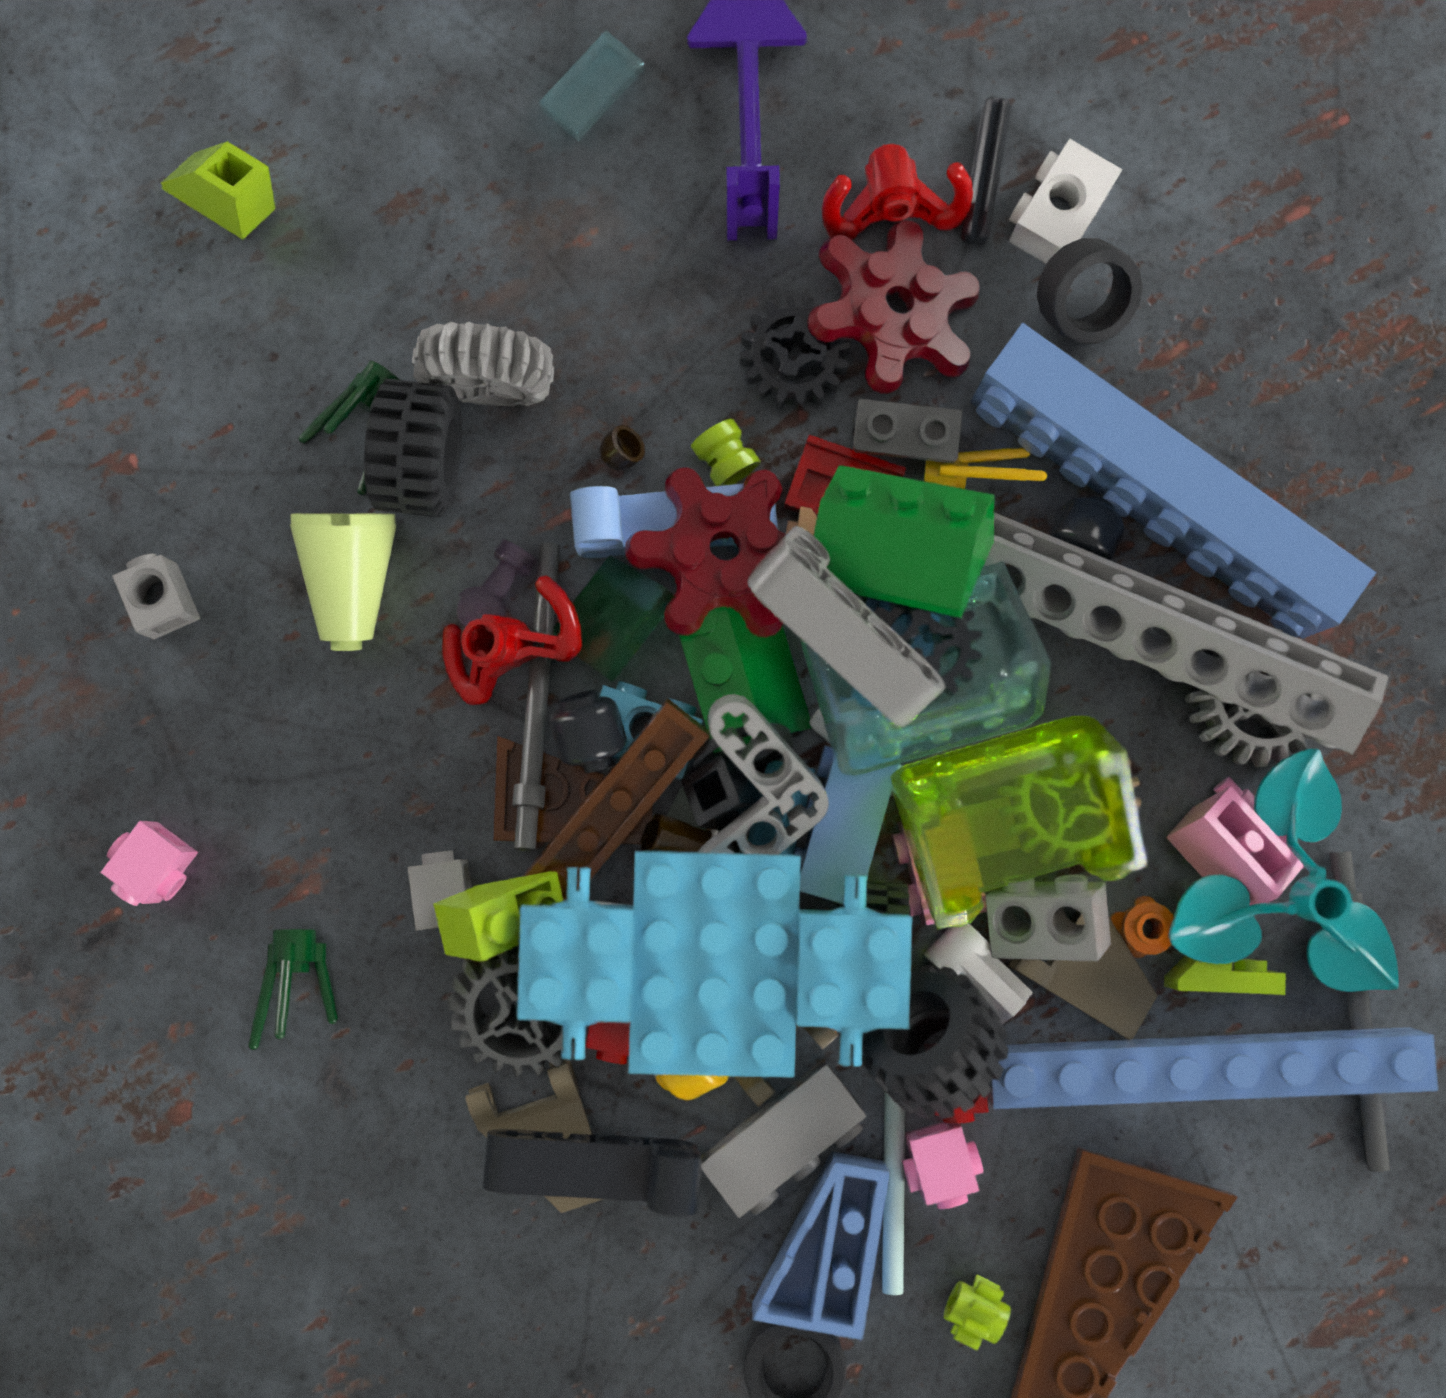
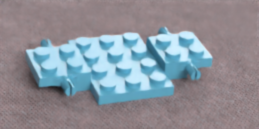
[517,851,912,1077]

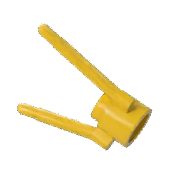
[924,448,1047,489]

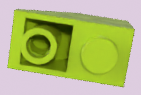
[161,141,275,240]
[433,871,563,962]

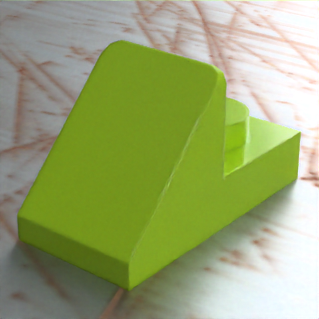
[1164,956,1286,995]

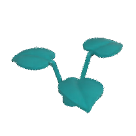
[1168,748,1399,992]

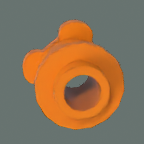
[1110,896,1174,958]

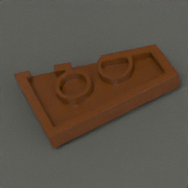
[493,736,653,845]

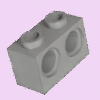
[986,874,1111,961]

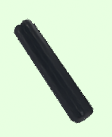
[961,97,1011,246]

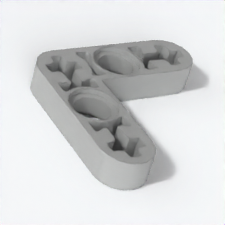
[698,694,829,854]

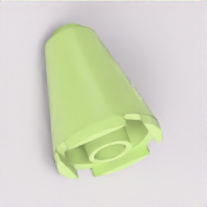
[290,513,397,651]

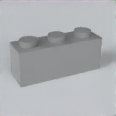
[701,1058,867,1218]

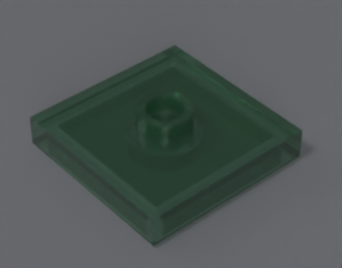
[553,555,674,682]

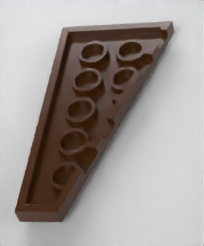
[1011,1147,1238,1398]

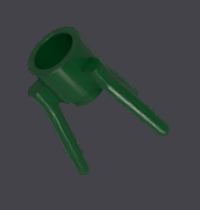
[298,360,400,496]
[248,929,338,1050]

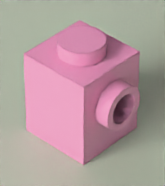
[100,821,198,906]
[902,1122,983,1209]

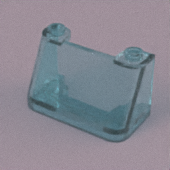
[798,561,1051,775]

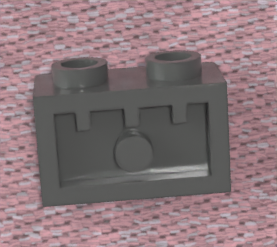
[852,399,963,463]

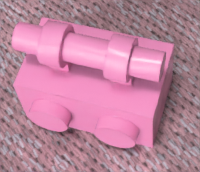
[1166,777,1304,905]

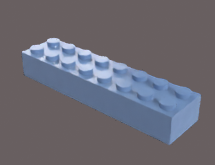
[970,323,1377,639]

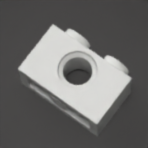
[1009,139,1122,264]

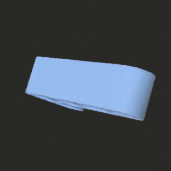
[570,484,778,558]

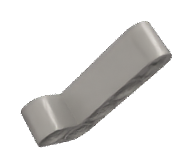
[748,526,945,727]

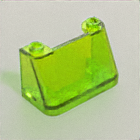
[890,716,1148,929]

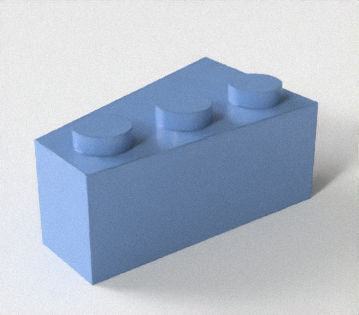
[752,1151,890,1340]

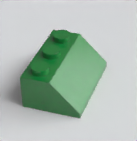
[814,465,994,618]
[669,601,813,757]

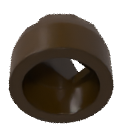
[599,425,645,470]

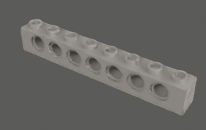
[971,512,1389,754]

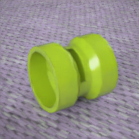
[691,419,761,486]

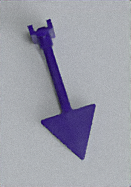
[687,0,807,241]

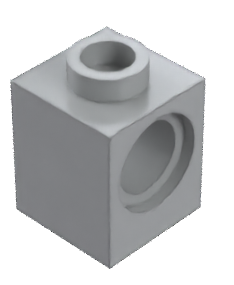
[112,553,201,640]
[408,850,472,931]

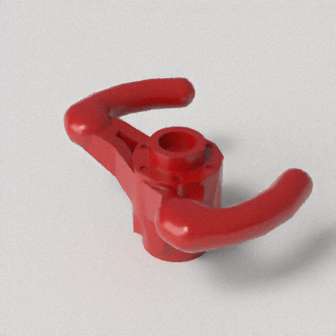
[821,144,973,240]
[442,575,582,705]

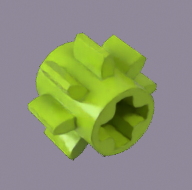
[944,1274,1011,1351]

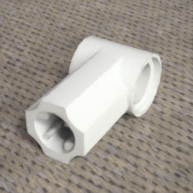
[923,918,1033,1025]

